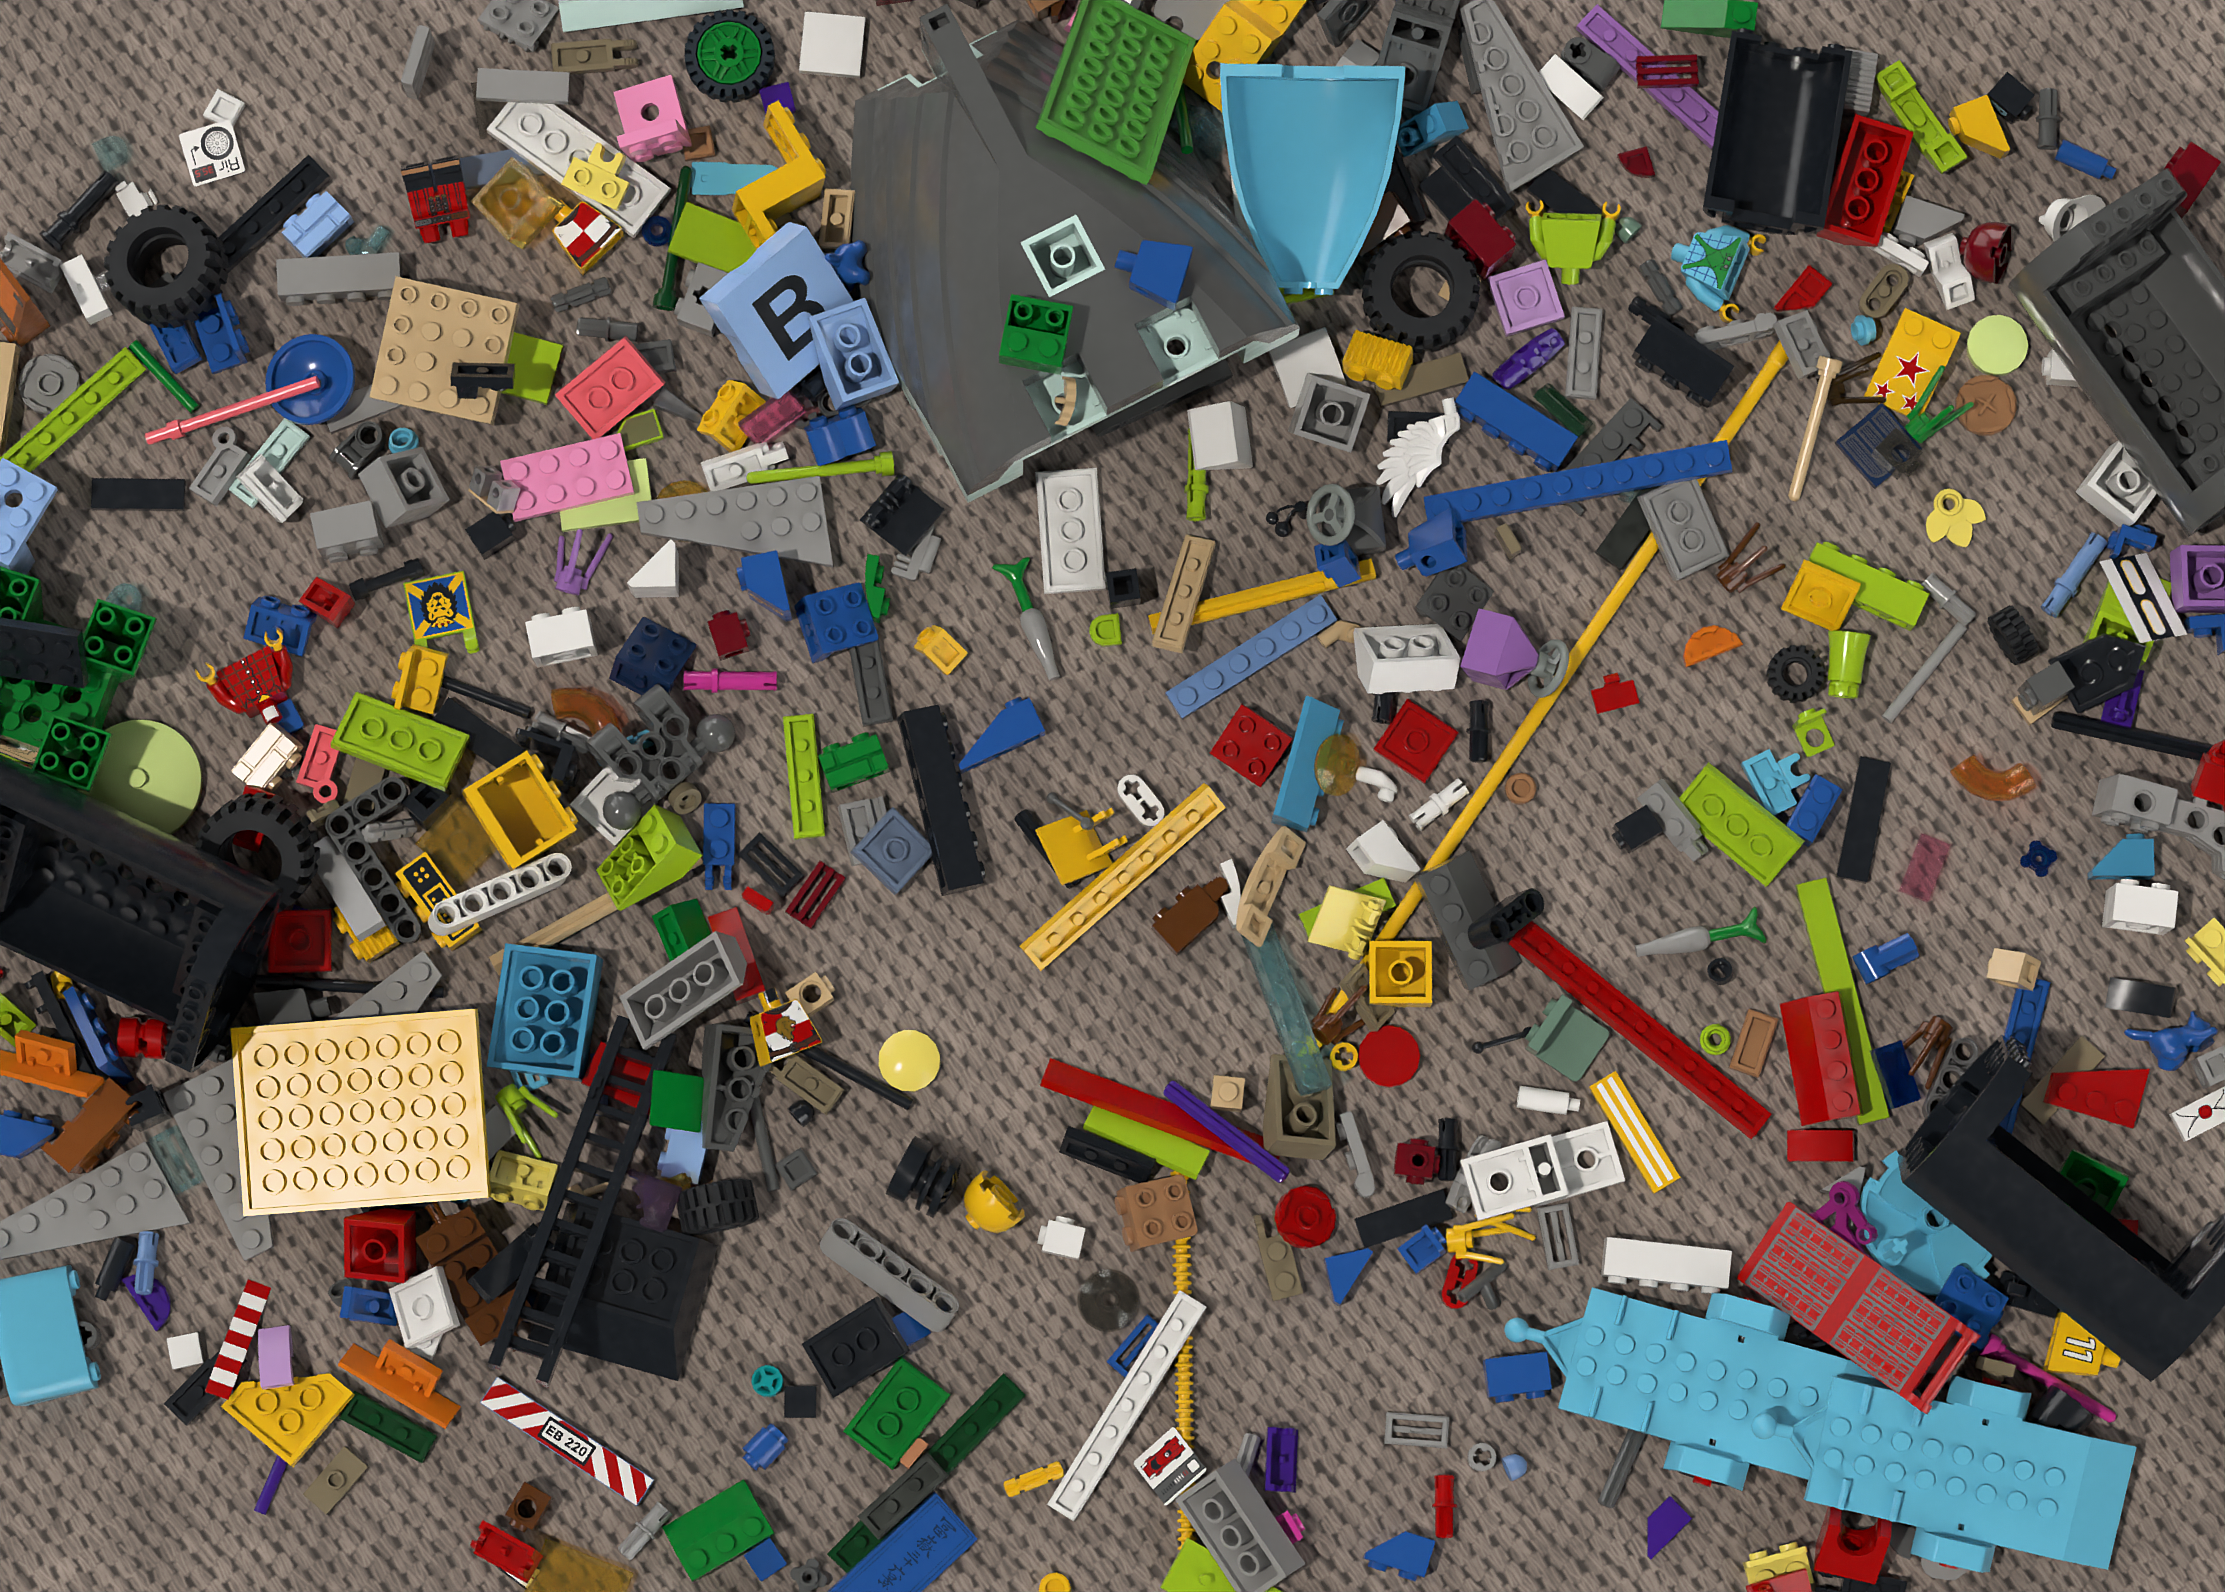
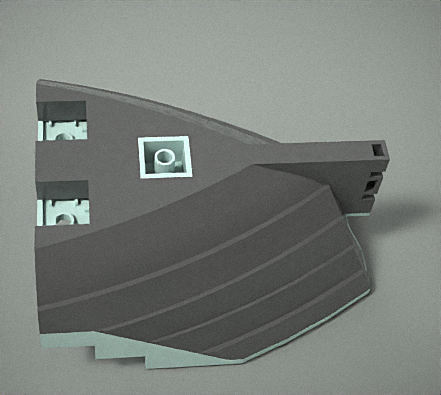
[851,4,1300,503]

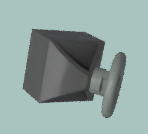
[1306,484,1386,556]

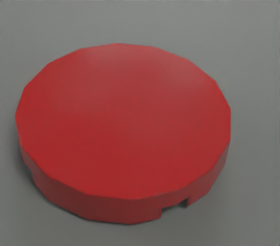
[1358,1025,1420,1088]
[1274,1186,1336,1249]

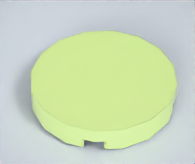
[1966,315,2028,376]

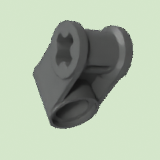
[1561,37,1620,92]
[329,421,386,480]

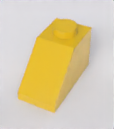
[1948,95,2010,159]

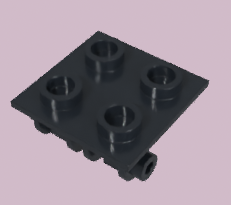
[860,474,945,556]

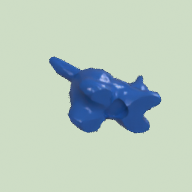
[825,240,870,292]
[2124,1011,2218,1071]

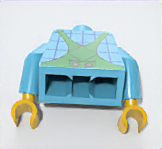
[1671,225,1766,323]

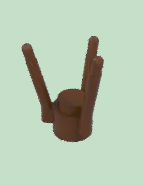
[1715,522,1785,594]
[1310,985,1367,1045]
[1892,1016,1954,1090]

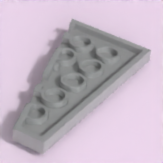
[637,476,833,568]
[163,1059,274,1261]
[0,1141,191,1260]

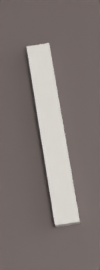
[1047,1290,1207,1521]

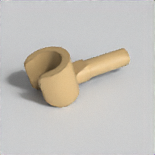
[568,1182,608,1204]

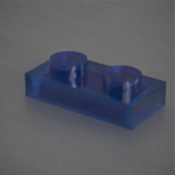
[1870,1040,1921,1110]

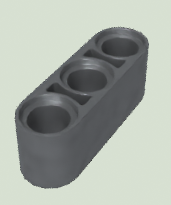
[1922,1037,1979,1119]

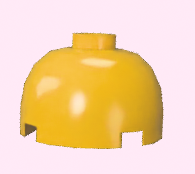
[964,1170,1025,1233]

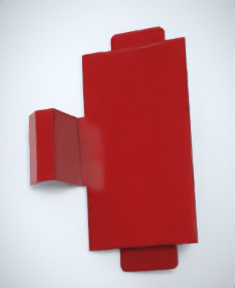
[1591,673,1640,714]

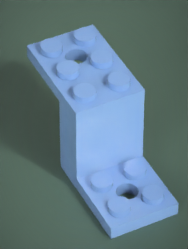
[0,458,58,575]

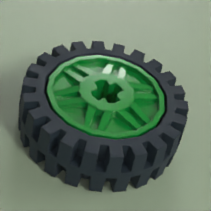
[684,9,775,103]

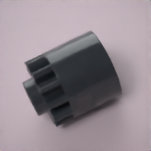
[2025,1385,2094,1434]

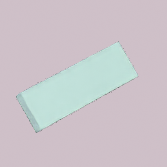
[228,418,310,509]

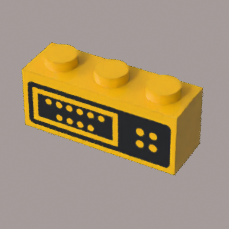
[395,852,482,951]

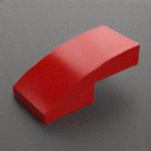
[1787,1130,1854,1163]

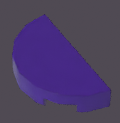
[121,1275,171,1332]

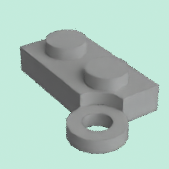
[189,426,251,507]

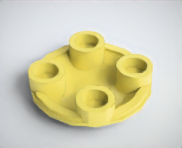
[879,1030,940,1092]

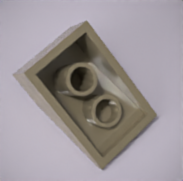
[1263,1054,1336,1160]

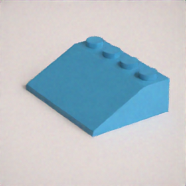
[487,943,603,1082]

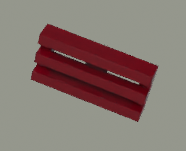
[1635,54,1699,89]
[785,861,846,929]

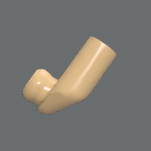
[1317,620,1361,649]

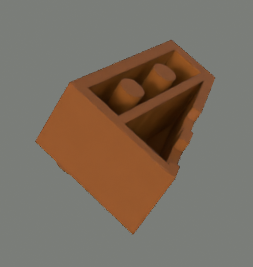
[41,1078,142,1174]

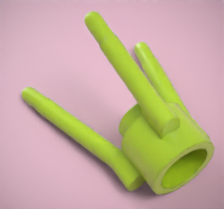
[495,1083,558,1160]

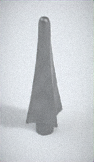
[648,386,702,425]

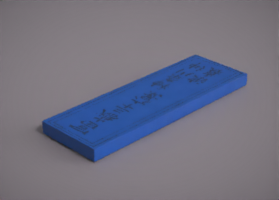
[827,1492,978,1592]

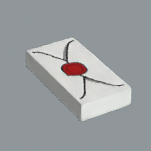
[2169,1086,2225,1142]

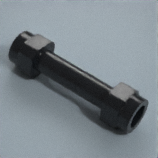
[349,558,425,601]

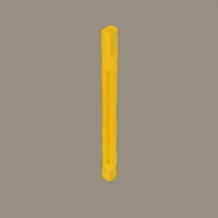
[1148,558,1376,635]

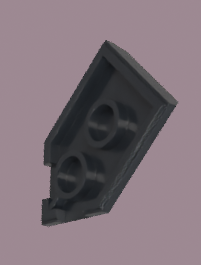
[2048,633,2146,714]

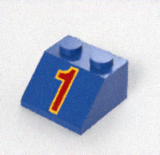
[737,550,792,622]

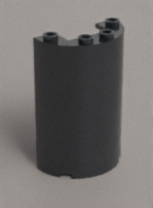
[1703,28,1853,235]

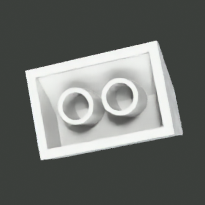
[1353,624,1461,694]

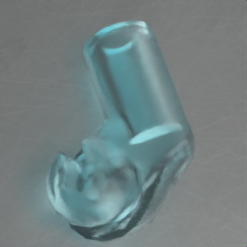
[345,225,390,255]

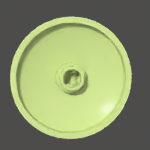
[77,720,203,835]

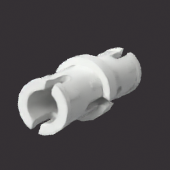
[1408,778,1469,831]

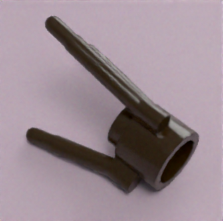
[1816,352,1886,406]

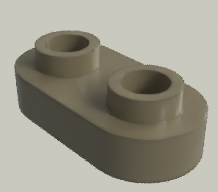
[1858,264,1909,320]

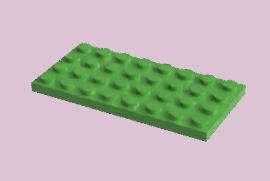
[1035,0,1196,185]

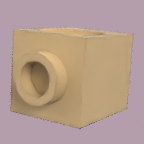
[1986,948,2041,991]
[785,972,835,1017]

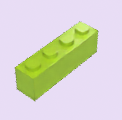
[1807,542,1930,631]

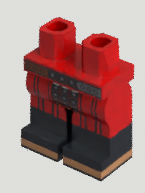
[401,155,470,243]

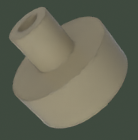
[668,782,701,814]

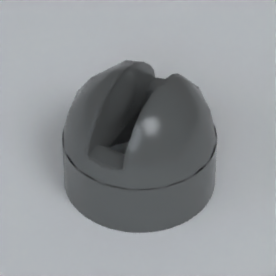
[328,1279,353,1307]

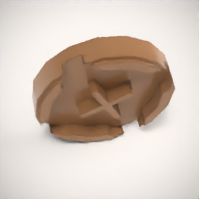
[1955,375,2016,436]

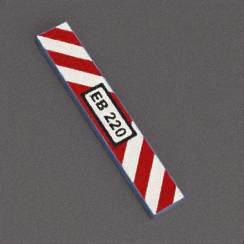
[480,1377,655,1506]

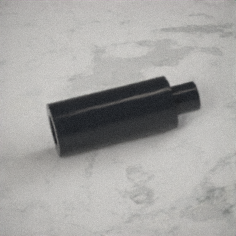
[95,1237,135,1301]

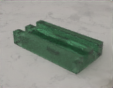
[1533,383,1593,437]

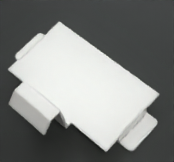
[115,181,158,217]

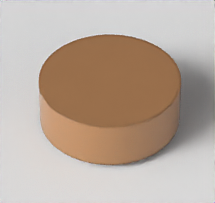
[1505,773,1536,805]

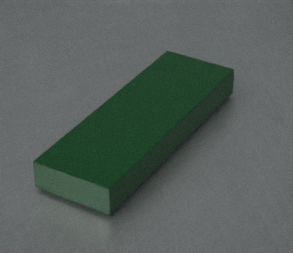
[339,1391,437,1463]

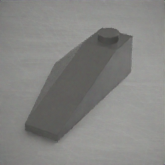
[702,1023,772,1152]

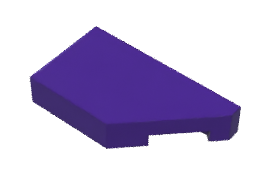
[1647,1496,1692,1560]

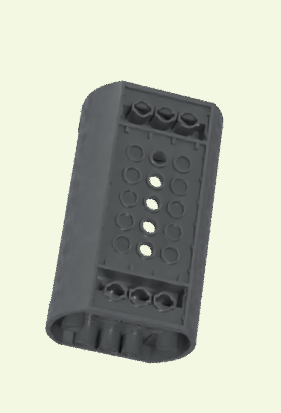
[2008,168,2225,537]

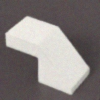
[1924,233,1975,310]

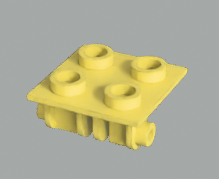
[1308,885,1386,960]

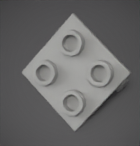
[477,0,559,52]

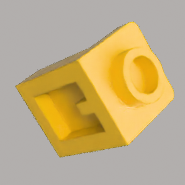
[914,625,968,676]

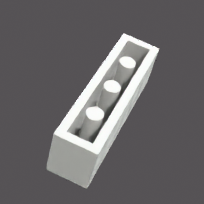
[1601,1237,1732,1295]

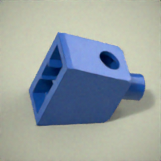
[1115,240,1193,310]
[1395,507,1467,577]

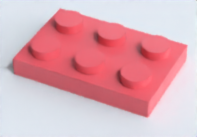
[555,336,666,439]

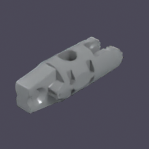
[1445,1135,1502,1213]

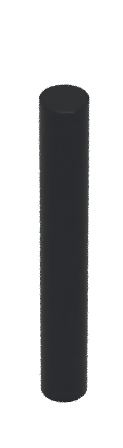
[441,676,532,719]

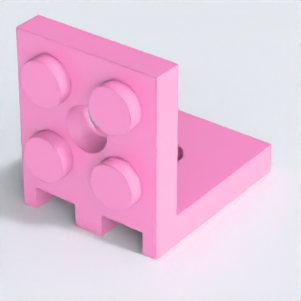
[613,75,692,163]

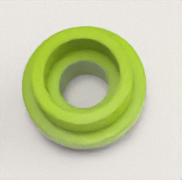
[1699,1024,1731,1055]

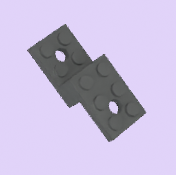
[1376,0,1460,112]

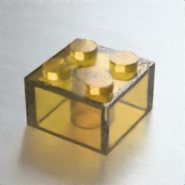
[471,157,565,250]

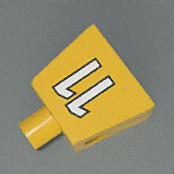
[2043,1312,2120,1376]

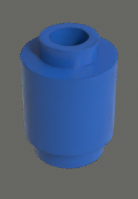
[742,1423,789,1470]

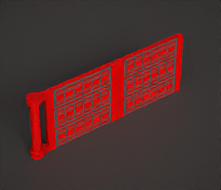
[1737,1202,1981,1415]

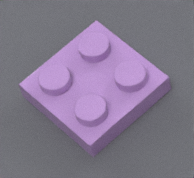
[1487,260,1565,337]

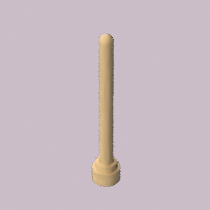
[1788,355,1843,501]

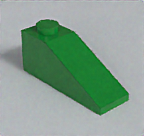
[1660,0,1758,38]

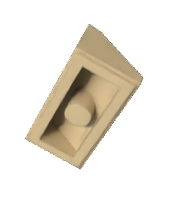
[819,188,855,253]

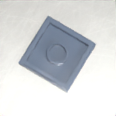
[850,807,932,895]

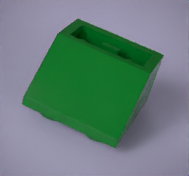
[999,294,1073,375]

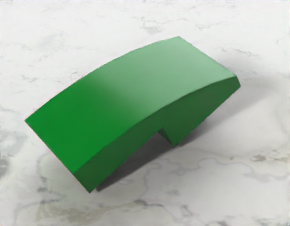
[865,554,891,623]

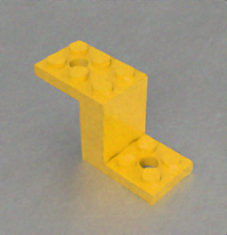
[732,100,826,250]

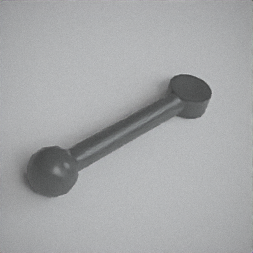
[1046,792,1094,830]

